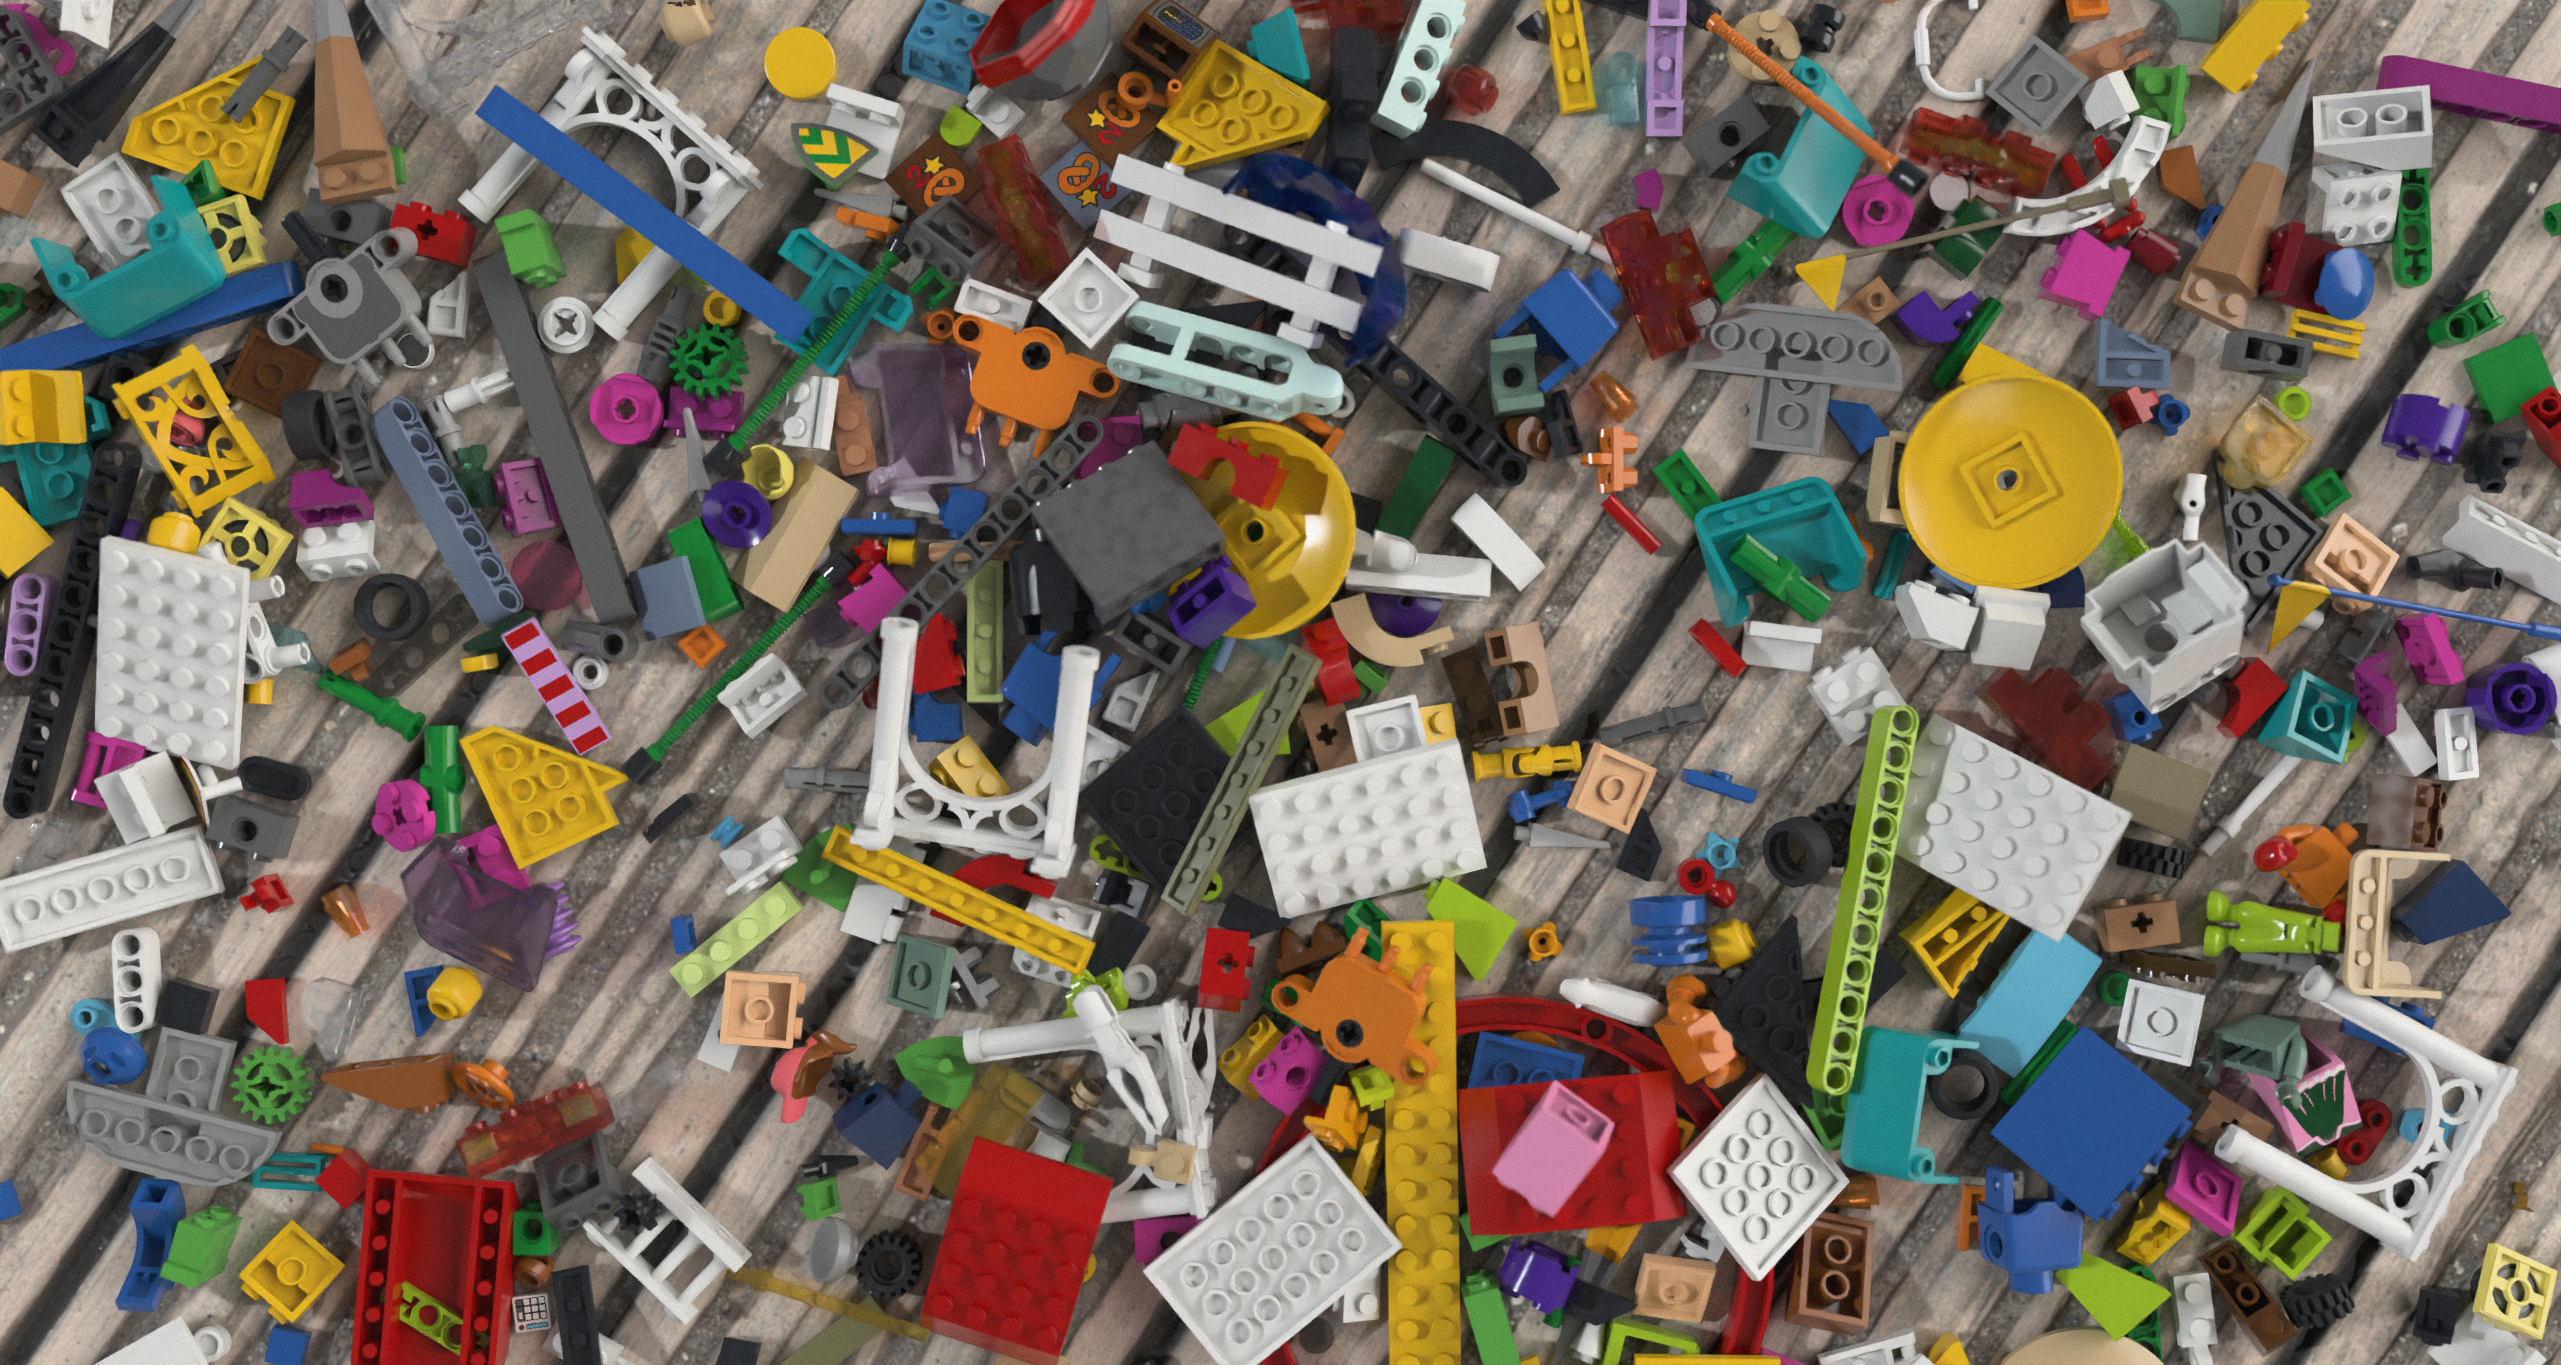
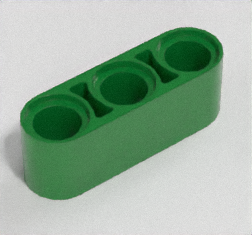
[667,516,745,624]

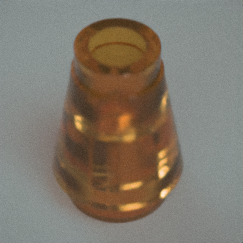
[1589,371,1640,424]
[320,883,370,939]
[1828,1174,1879,1210]

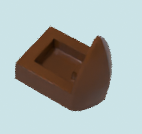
[1497,415,1552,462]

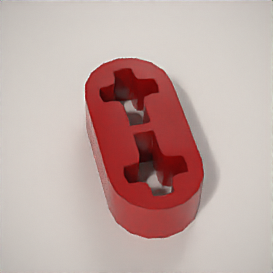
[1688,618,1748,679]

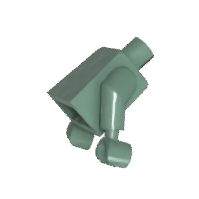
[2193,1013,2307,1109]

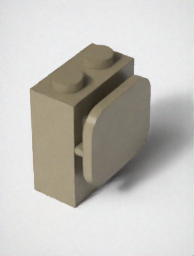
[2094,742,2212,841]

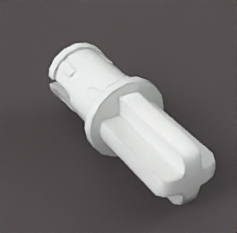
[444,368,515,414]

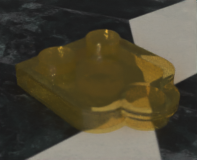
[2220,394,2314,490]

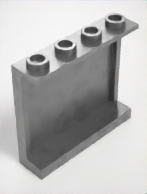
[1031,440,1226,624]

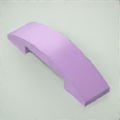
[1644,0,1687,136]

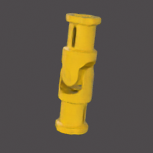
[1471,741,1582,783]

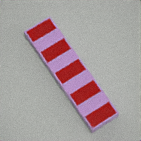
[501,616,612,756]

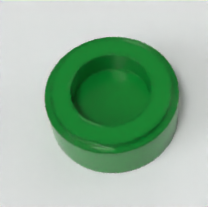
[2096,970,2131,1007]

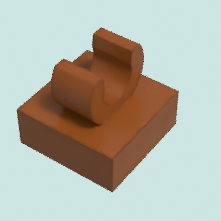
[328,636,373,683]

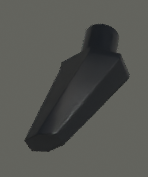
[798,1155,858,1179]

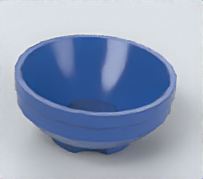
[79,1027,147,1085]

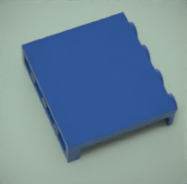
[1990,1025,2193,1224]

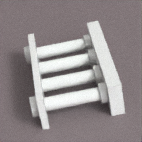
[582,1157,752,1325]

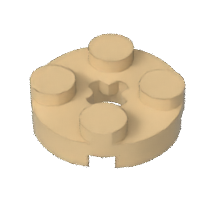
[1727,10,1801,85]

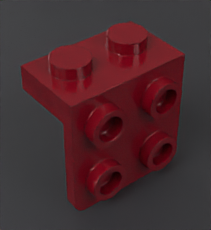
[2256,221,2344,314]

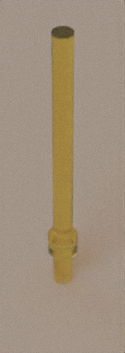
[726,1266,931,1343]

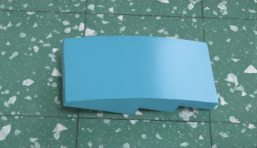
[1955,929,2103,1078]

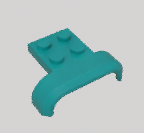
[773,228,914,377]
[0,396,112,529]

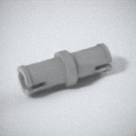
[423,394,472,469]

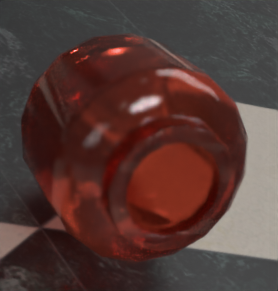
[1444,63,1499,117]

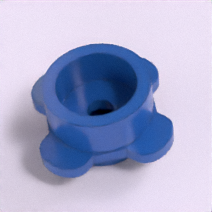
[2148,394,2190,436]

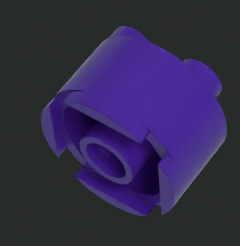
[2381,394,2470,466]
[2465,663,2557,735]
[1497,1236,1580,1314]

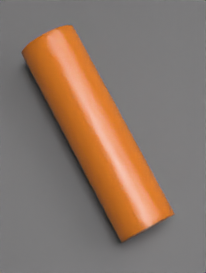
[311,1142,346,1155]

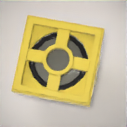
[197,194,267,278]
[195,497,294,581]
[2470,1243,2558,1340]

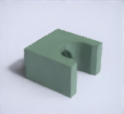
[1484,334,1544,419]

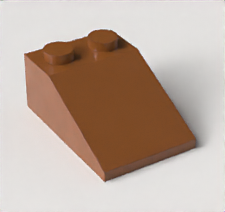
[321,1052,458,1114]
[1785,1211,1875,1336]

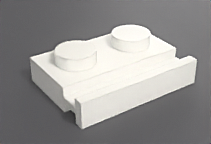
[780,375,839,450]

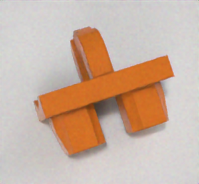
[1580,426,1638,494]

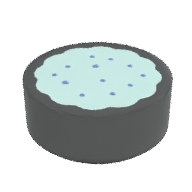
[1684,291,1722,329]

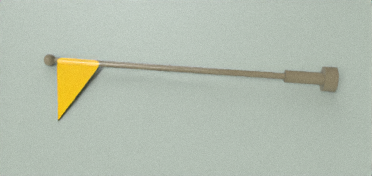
[1778,177,2131,313]

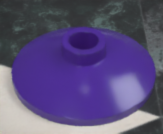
[702,480,772,548]
[1371,593,1442,636]

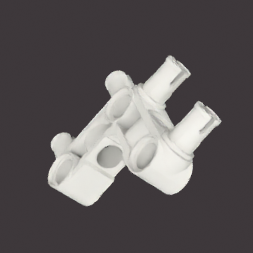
[197,542,311,684]

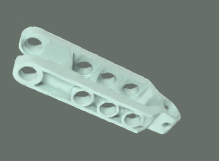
[1106,301,1343,422]

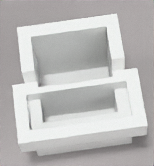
[1968,585,2051,670]

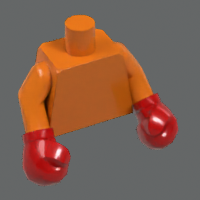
[2253,821,2359,938]

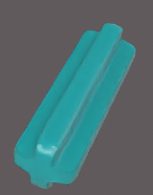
[1872,531,1912,600]

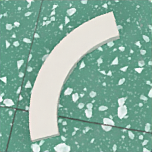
[2002,115,2172,236]

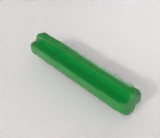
[1929,297,2004,391]
[1998,1019,2079,1108]

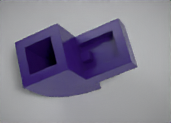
[1888,290,1980,348]

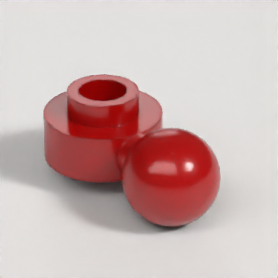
[1676,857,1737,908]

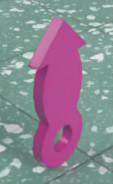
[0,3,76,77]

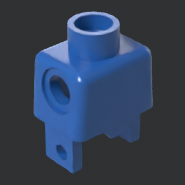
[1491,268,1624,395]
[1001,630,1124,747]
[1977,1165,2085,1294]

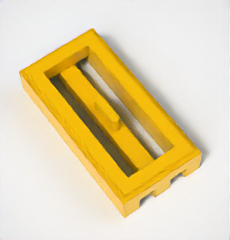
[2286,308,2366,360]

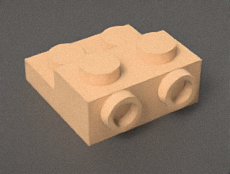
[2297,512,2400,616]
[719,970,806,1049]

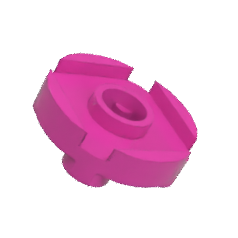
[1839,175,1914,248]
[589,373,664,446]
[371,779,436,852]

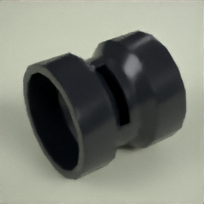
[1798,4,1846,53]

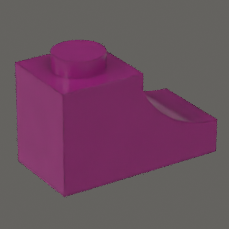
[288,469,375,529]

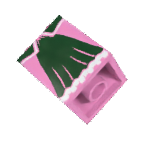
[2246,1026,2363,1158]

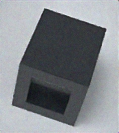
[97,352,155,410]

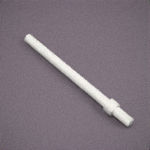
[1420,158,1617,265]
[2198,755,2303,857]

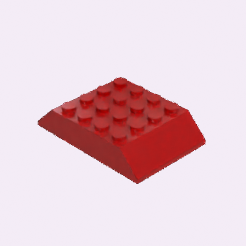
[1457,1069,1688,1236]
[920,1135,1114,1365]
[350,1168,521,1365]

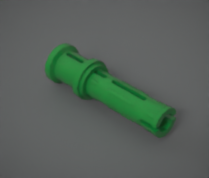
[316,668,426,742]

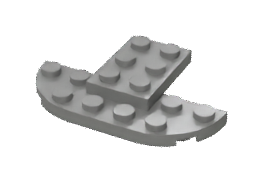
[1684,303,1903,456]
[66,1025,283,1187]

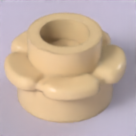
[1071,1077,1104,1110]

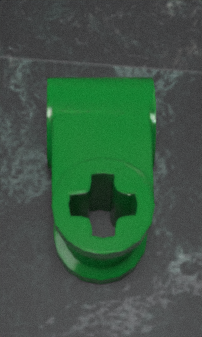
[2428,289,2506,349]

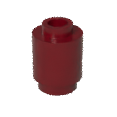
[2124,227,2182,277]

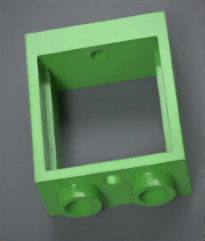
[1460,1269,1521,1365]

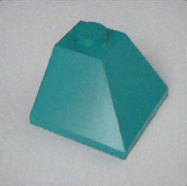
[1246,7,1311,92]
[2256,670,2358,765]

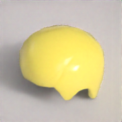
[741,443,794,501]

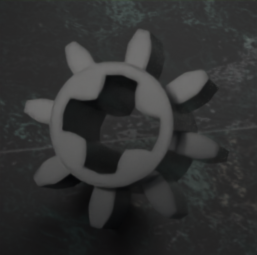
[828,1057,875,1101]
[614,1188,663,1237]

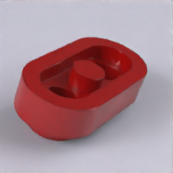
[2331,1098,2392,1166]

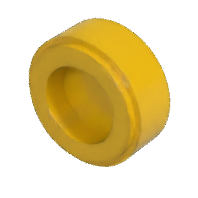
[703,291,741,328]
[460,653,499,673]

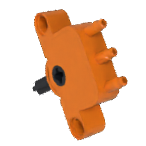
[952,308,1120,460]
[1271,927,1438,1107]

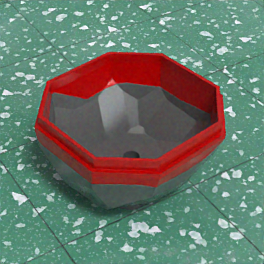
[969,0,1113,101]

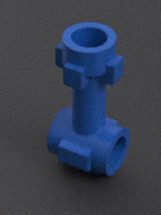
[1507,780,1573,823]

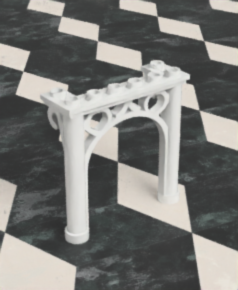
[458,26,764,342]
[850,617,1100,879]
[2215,965,2519,1263]
[963,992,1221,1224]

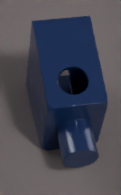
[832,1079,923,1170]

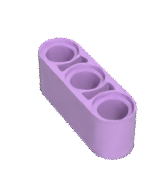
[4,573,60,676]

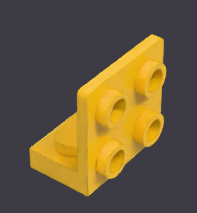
[0,369,87,445]

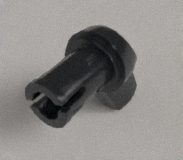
[2406,549,2504,593]

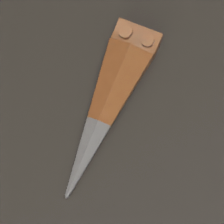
[314,0,397,206]
[2173,58,2315,332]

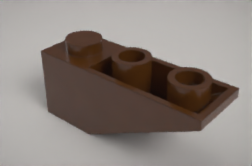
[2198,1240,2298,1357]

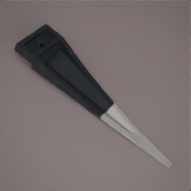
[30,0,204,168]

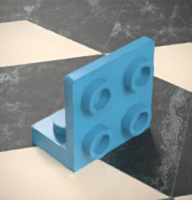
[902,0,991,96]

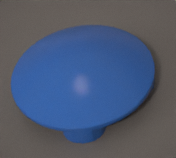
[2313,248,2375,320]

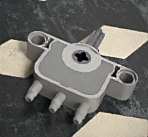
[267,211,433,387]

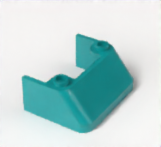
[30,174,226,340]
[1840,1025,1980,1185]

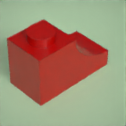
[1299,618,1360,708]
[2215,657,2289,738]

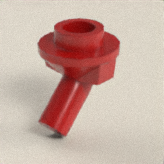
[847,539,888,588]

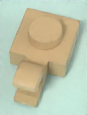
[1128,1139,1197,1185]

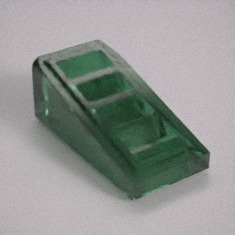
[463,610,543,653]

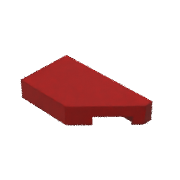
[245,977,289,1045]

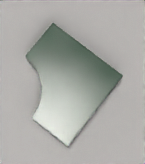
[2150,0,2223,44]

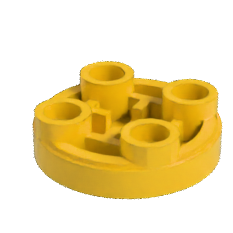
[764,27,838,102]

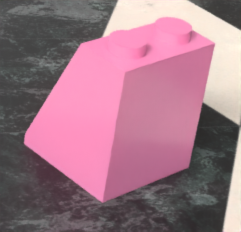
[1492,1080,1615,1217]

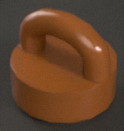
[513,1255,555,1288]

